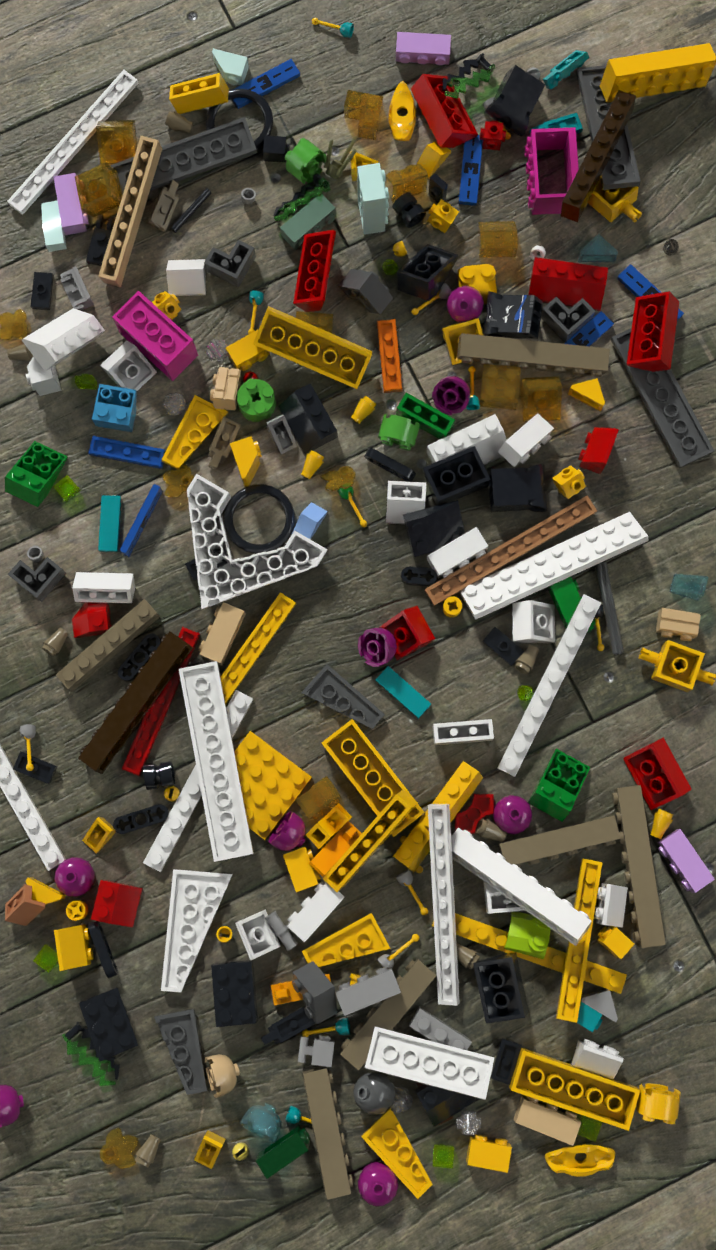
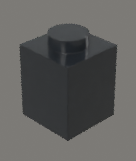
[263,136,290,163]

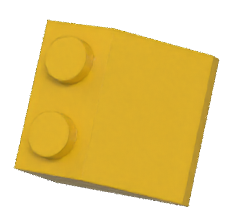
[230,436,262,487]
[54,924,94,971]

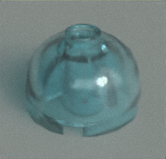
[240,1103,282,1143]

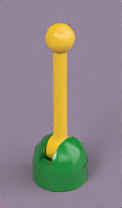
[337,484,367,527]

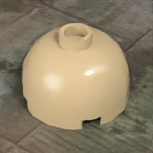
[205,1054,240,1098]

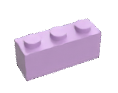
[396,32,451,65]
[54,173,89,235]
[657,829,715,893]

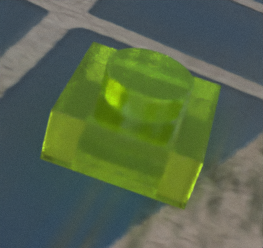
[75,374,97,390]
[53,475,81,502]
[33,944,58,973]
[577,1115,603,1142]
[432,1144,454,1169]

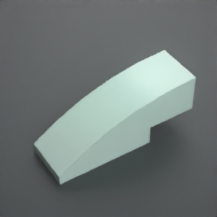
[41,201,67,252]

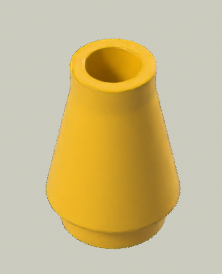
[351,396,377,424]
[301,450,324,479]
[650,808,674,839]

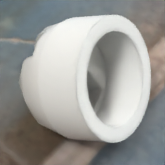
[530,245,546,261]

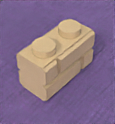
[210,367,241,411]
[656,608,701,641]

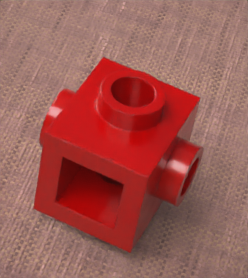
[480,121,506,151]

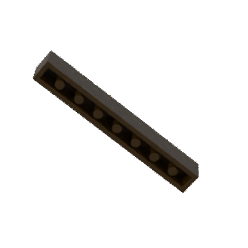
[560,90,636,222]
[78,632,193,774]

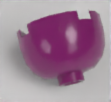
[447,286,484,323]
[432,376,470,415]
[358,627,397,667]
[493,795,532,835]
[268,811,306,851]
[54,857,95,897]
[0,1084,24,1128]
[358,1162,398,1207]

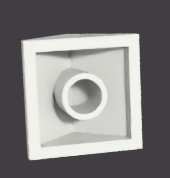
[166,259,206,296]
[235,909,281,961]

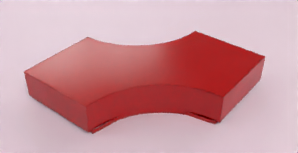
[455,794,494,834]

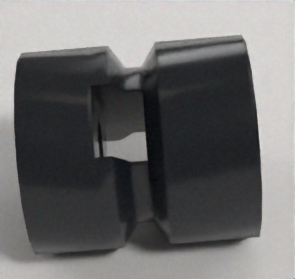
[392,192,426,228]
[143,761,175,790]

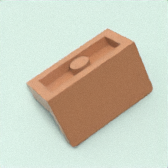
[5,884,45,926]

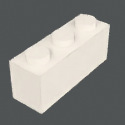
[498,413,554,467]
[427,527,488,579]
[72,572,135,603]
[432,719,494,745]
[287,881,345,943]

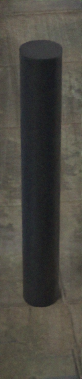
[171,188,212,233]

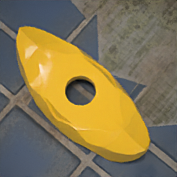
[388,81,416,141]
[545,1145,615,1177]

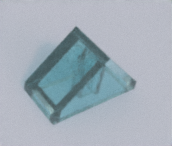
[578,234,618,262]
[669,574,709,601]

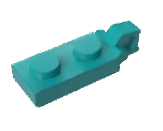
[543,50,590,89]

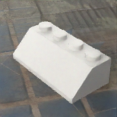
[22,308,105,372]
[427,414,507,465]

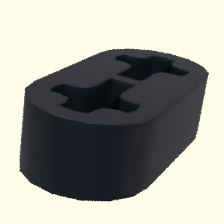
[401,566,437,587]

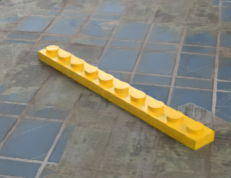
[432,913,627,994]

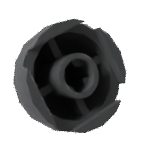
[353,1072,395,1115]

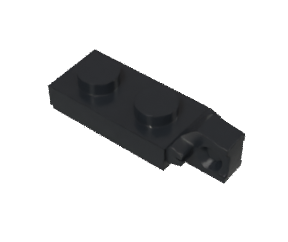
[261,1005,315,1045]

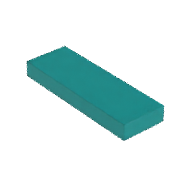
[98,495,121,552]
[375,666,431,719]

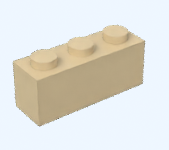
[198,602,246,666]
[514,1096,581,1146]

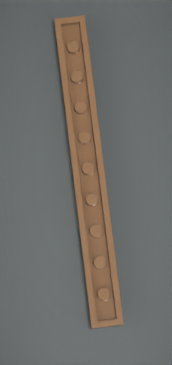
[424,495,597,606]

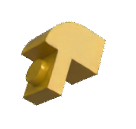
[306,803,352,849]

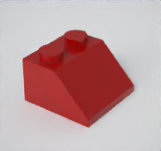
[578,427,619,474]
[379,606,435,660]
[91,880,143,927]

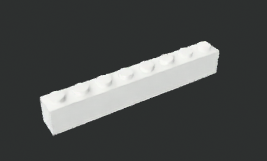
[451,828,592,946]

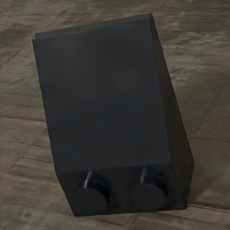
[397,244,459,301]
[403,500,465,557]

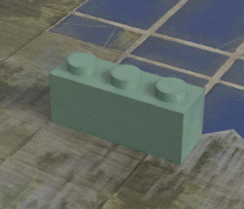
[280,193,336,251]

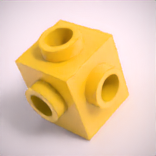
[427,199,459,233]
[152,291,182,320]
[552,466,586,499]

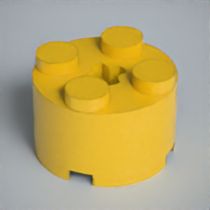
[637,1083,681,1124]

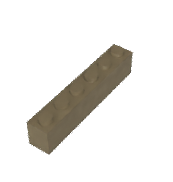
[56,599,160,692]
[498,815,621,867]
[340,958,437,1071]
[302,1066,354,1200]

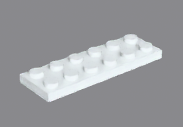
[365,1027,494,1100]

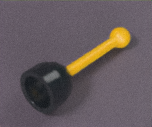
[594,605,605,651]

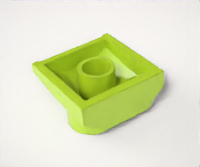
[504,911,551,959]

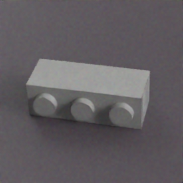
[335,966,401,1016]
[409,1006,472,1050]

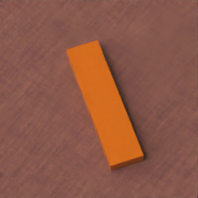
[377,319,402,393]

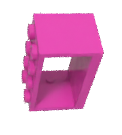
[525,127,579,215]
[112,291,198,381]

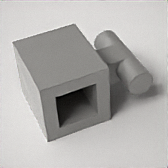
[298,1035,335,1067]

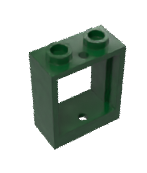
[256,1125,311,1179]

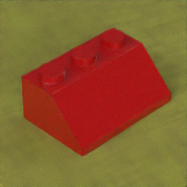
[623,737,692,810]

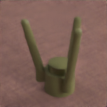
[324,137,357,179]

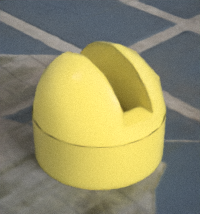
[232,1142,249,1161]

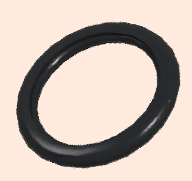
[206,89,273,150]
[224,484,295,554]

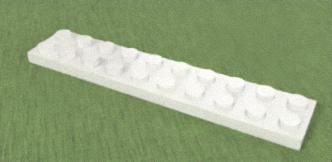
[460,512,648,620]
[179,661,254,862]

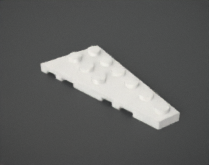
[161,869,233,992]

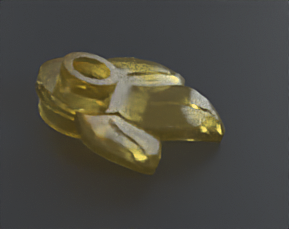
[0,309,28,340]
[162,464,194,497]
[320,466,356,491]
[100,1127,138,1169]

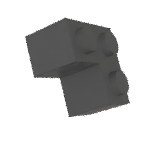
[204,240,256,288]
[338,269,393,315]
[541,297,595,342]
[8,557,66,602]
[292,961,337,1024]

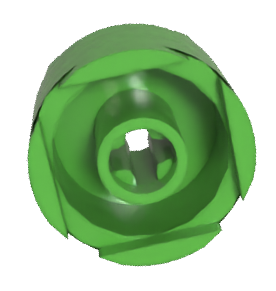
[285,138,327,184]
[237,379,276,422]
[378,414,420,451]

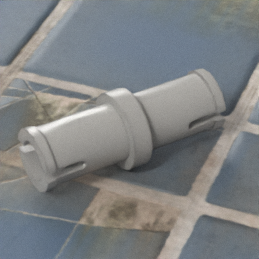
[265,911,298,951]

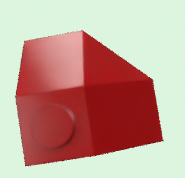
[72,602,112,638]

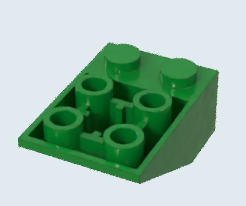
[5,441,68,507]
[528,749,590,822]

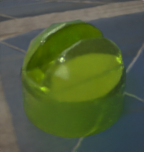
[382,259,398,275]
[517,685,534,701]

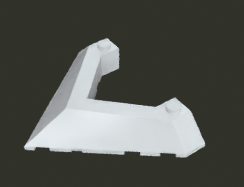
[187,474,327,609]

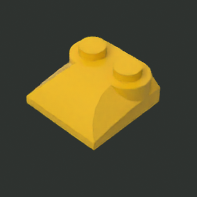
[457,264,497,305]
[442,318,483,365]

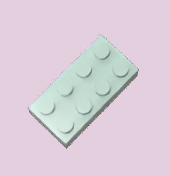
[357,163,389,235]

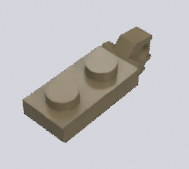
[148,180,179,232]
[208,417,241,470]

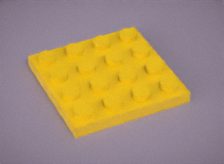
[234,731,312,840]

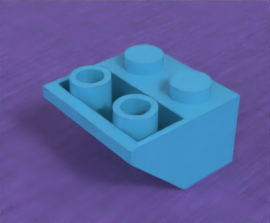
[92,384,137,432]

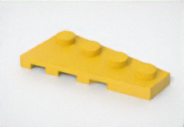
[161,395,228,470]
[302,913,391,967]
[361,1107,433,1199]

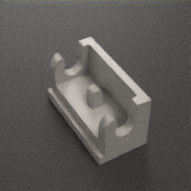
[60,266,94,311]

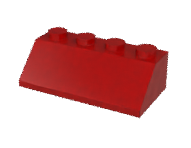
[411,74,478,148]
[293,230,336,312]
[528,257,608,311]
[626,291,679,372]

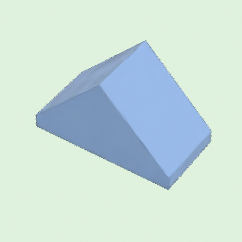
[292,502,328,540]

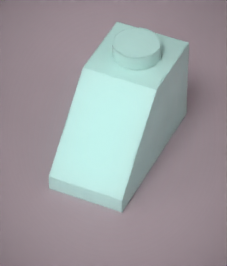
[212,48,249,85]

